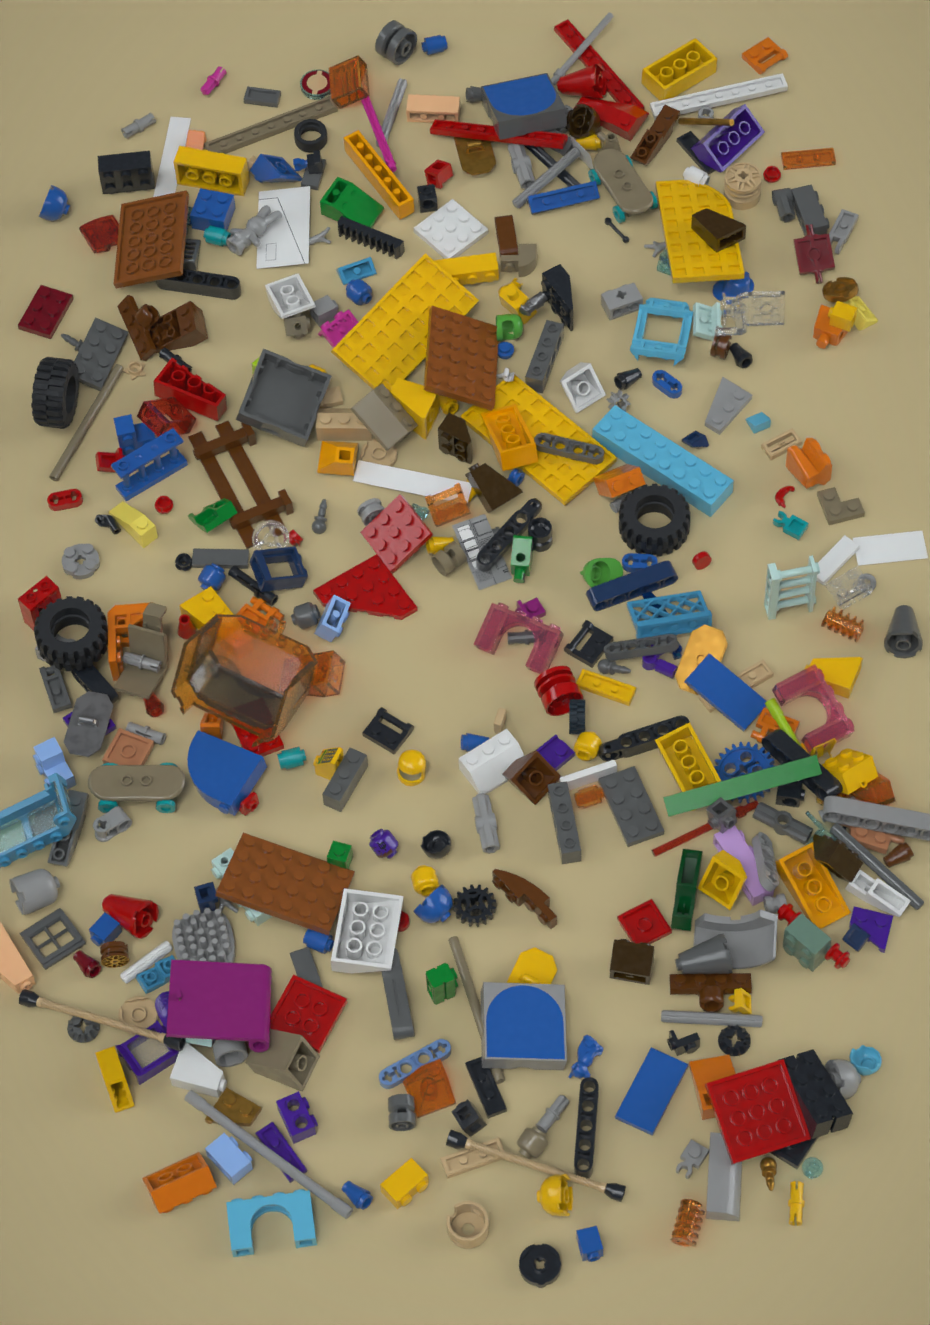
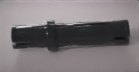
[228,566,278,606]

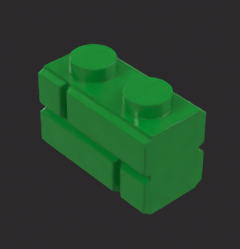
[426,963,458,1005]

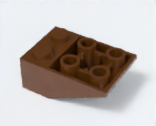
[149,301,208,354]

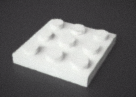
[413,199,488,259]

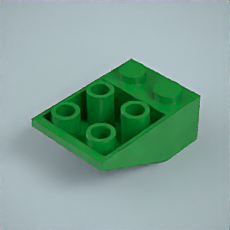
[320,177,384,227]

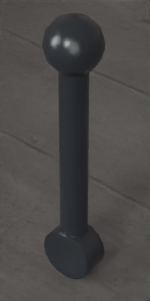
[605,218,629,243]

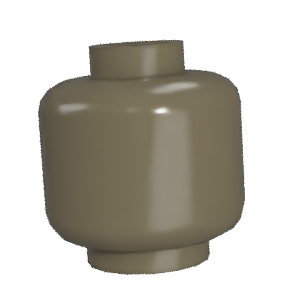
[517,1126,548,1159]

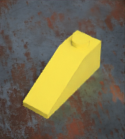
[108,501,158,548]

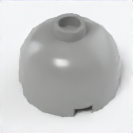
[825,1059,861,1100]

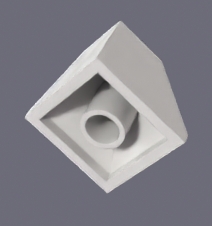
[560,362,606,413]

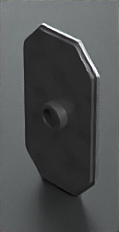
[64,691,114,757]

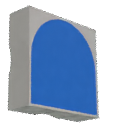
[480,982,567,1070]

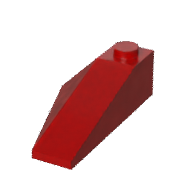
[574,97,649,142]

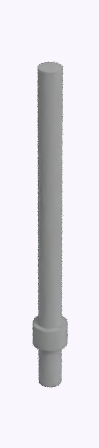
[551,12,614,86]

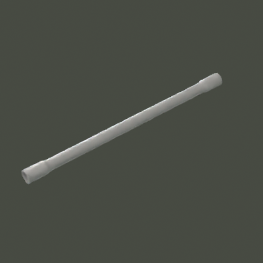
[184,1090,353,1219]

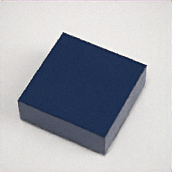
[842,923,871,952]

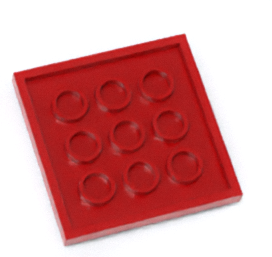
[704,1059,811,1164]

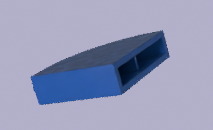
[187,730,267,816]

